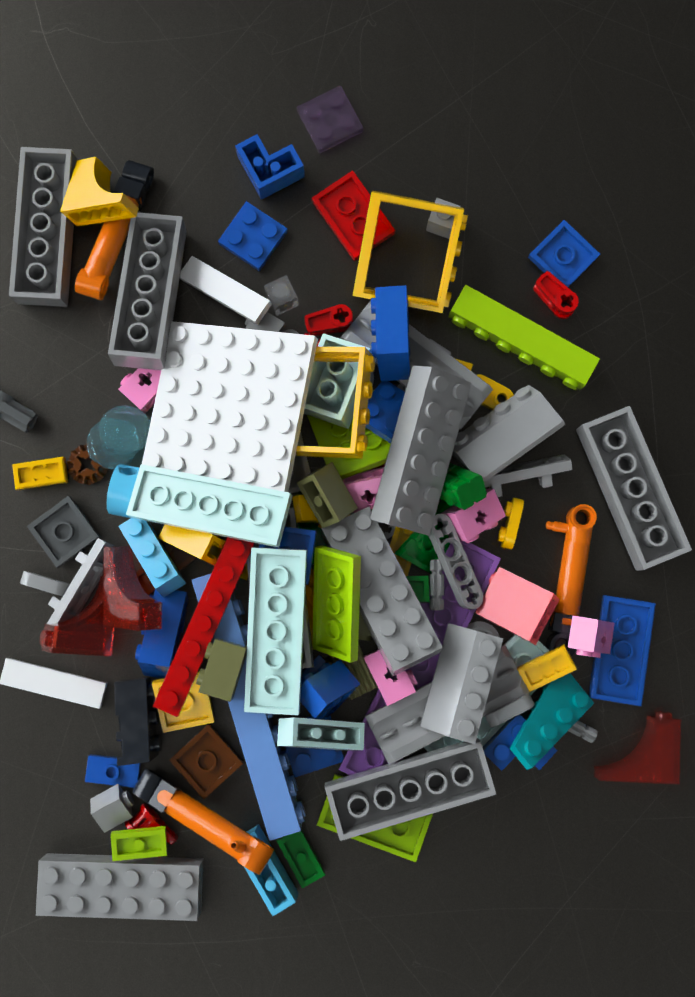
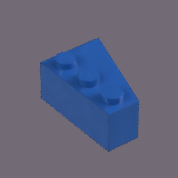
[371,285,411,381]
[135,589,189,678]

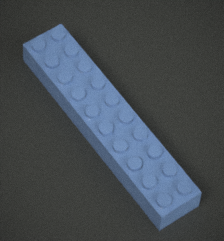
[192,574,306,841]

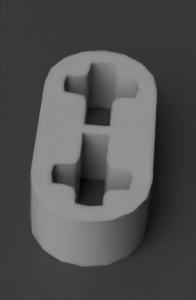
[20,571,70,596]
[485,692,535,727]

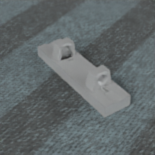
[484,454,573,497]
[44,538,118,637]

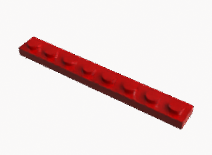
[153,537,255,717]

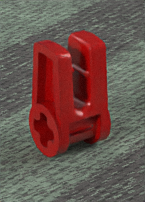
[533,271,579,319]
[304,304,353,337]
[125,803,178,858]

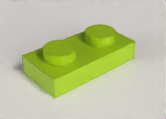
[111,826,168,861]

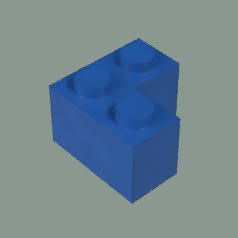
[235,134,305,200]
[300,660,360,720]
[483,714,558,771]

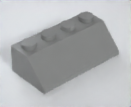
[452,385,565,483]
[420,623,503,744]

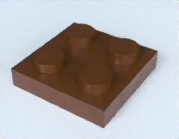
[169,724,244,799]

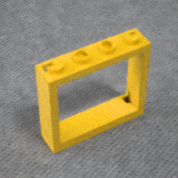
[353,191,468,313]
[296,347,375,459]

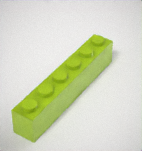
[449,285,600,390]

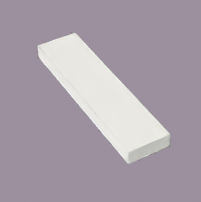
[180,256,272,325]
[0,658,108,709]

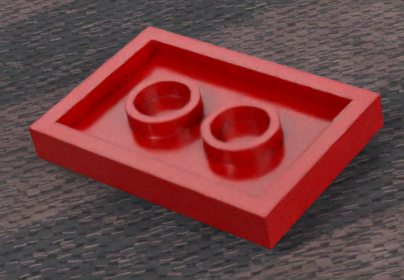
[311,170,396,261]

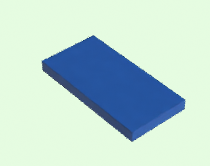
[588,595,656,706]

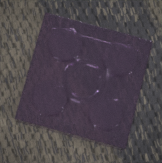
[297,85,363,154]

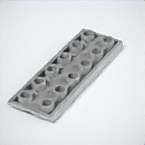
[341,300,493,430]
[365,644,529,764]

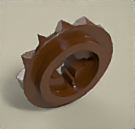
[67,444,109,485]

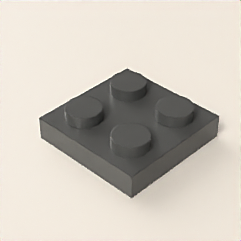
[27,496,100,568]

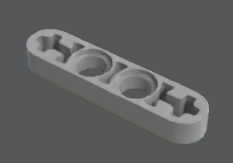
[429,514,484,609]

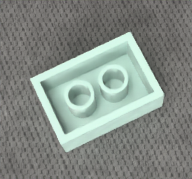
[304,333,377,429]

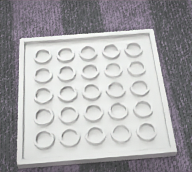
[142,321,318,492]

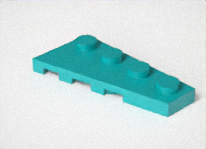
[510,673,594,770]

